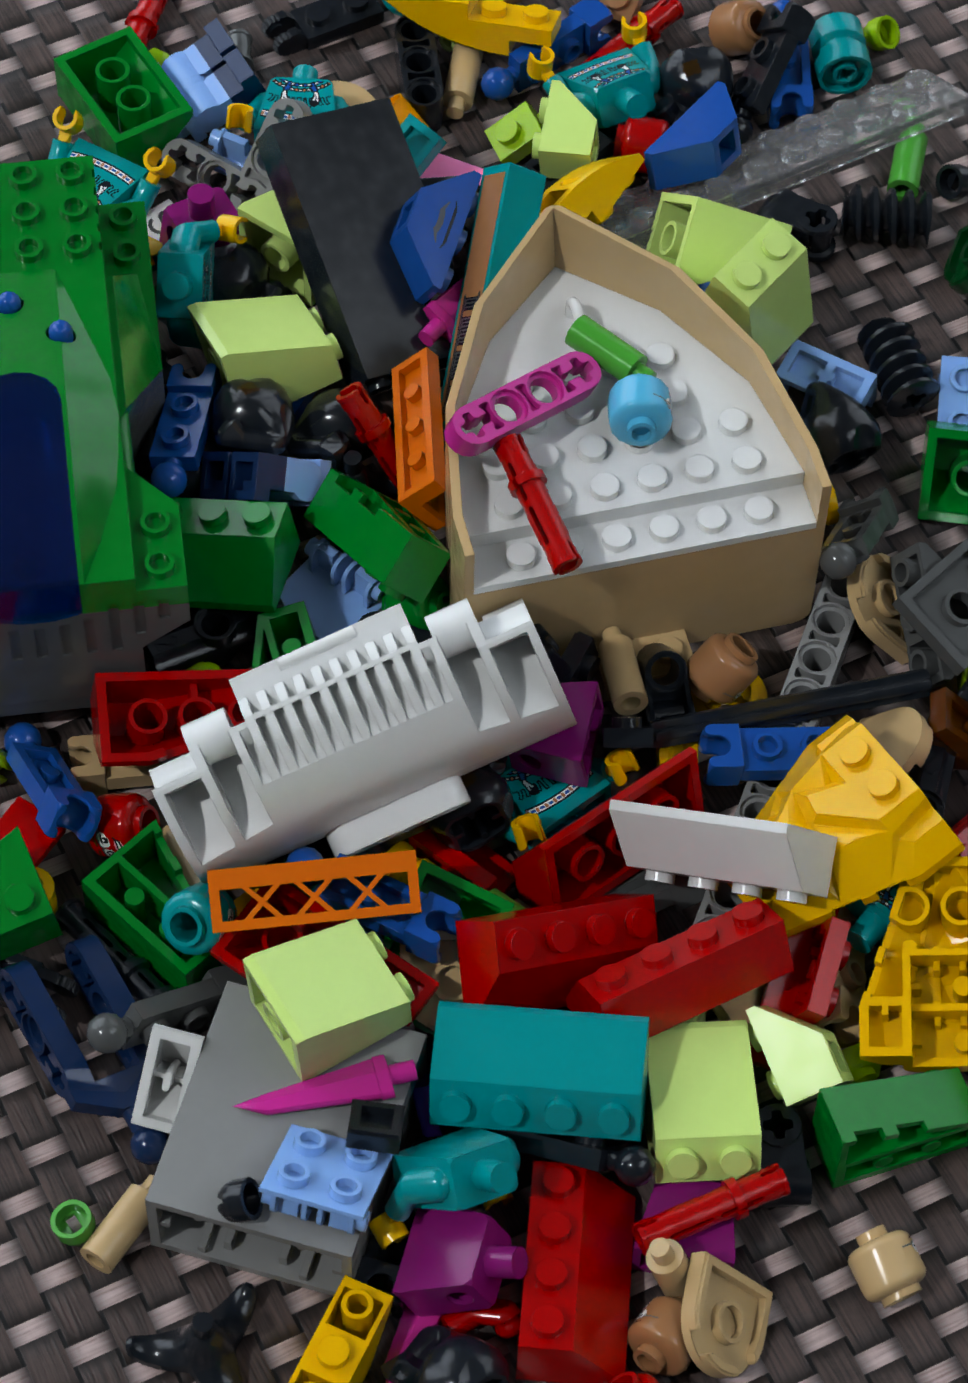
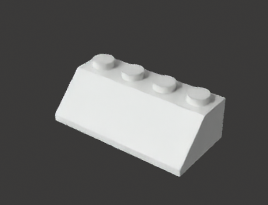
[609,799,837,905]

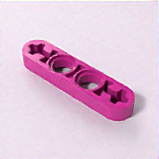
[444,351,601,457]

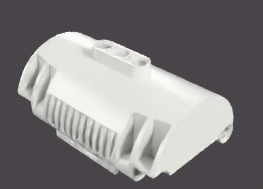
[149,598,577,883]

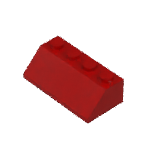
[512,747,704,908]
[455,894,658,1009]
[565,898,794,1038]
[516,1160,636,1383]

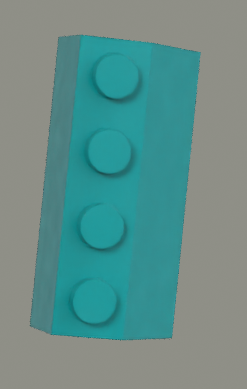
[430,1001,649,1141]

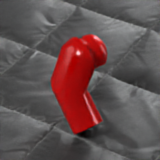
[441,1298,521,1339]

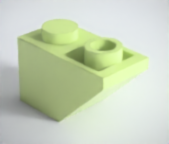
[532,80,600,179]
[745,1006,854,1107]

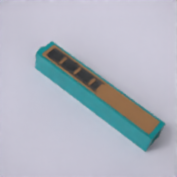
[441,162,546,434]

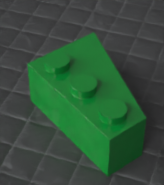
[303,468,450,604]

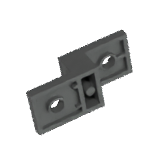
[892,538,968,676]

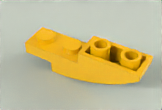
[385,0,562,56]
[539,153,645,225]

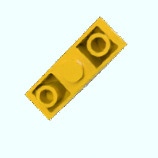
[288,1275,394,1383]

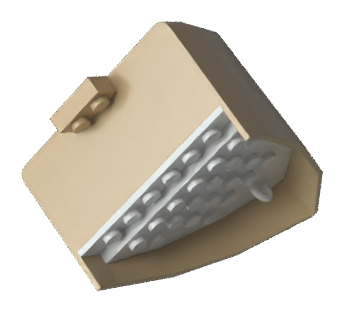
[445,205,832,702]

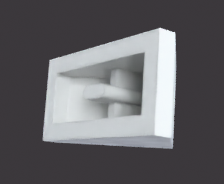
[131,1023,205,1134]

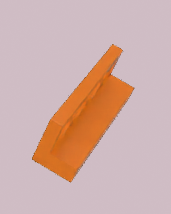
[391,347,446,532]
[207,850,422,933]

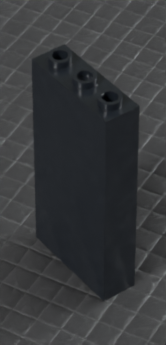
[255,97,459,395]

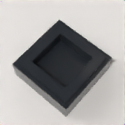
[345,1099,406,1155]

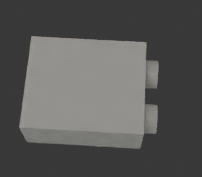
[145,981,427,1296]

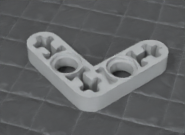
[161,98,312,211]

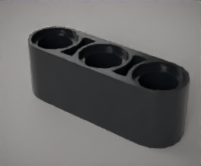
[394,16,444,132]

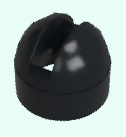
[936,164,968,199]
[217,1177,263,1223]

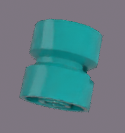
[808,12,873,94]

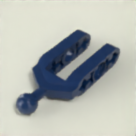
[0,934,169,1166]

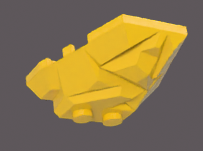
[727,715,965,937]
[859,856,968,1072]

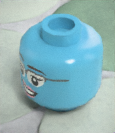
[608,373,673,447]

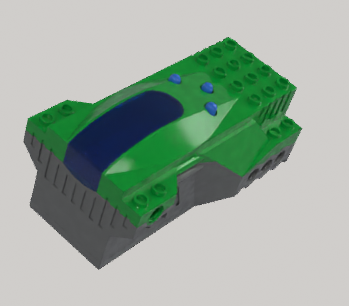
[0,155,191,717]

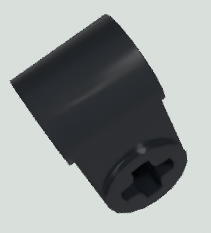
[756,188,838,263]
[636,643,695,726]
[757,1103,812,1209]

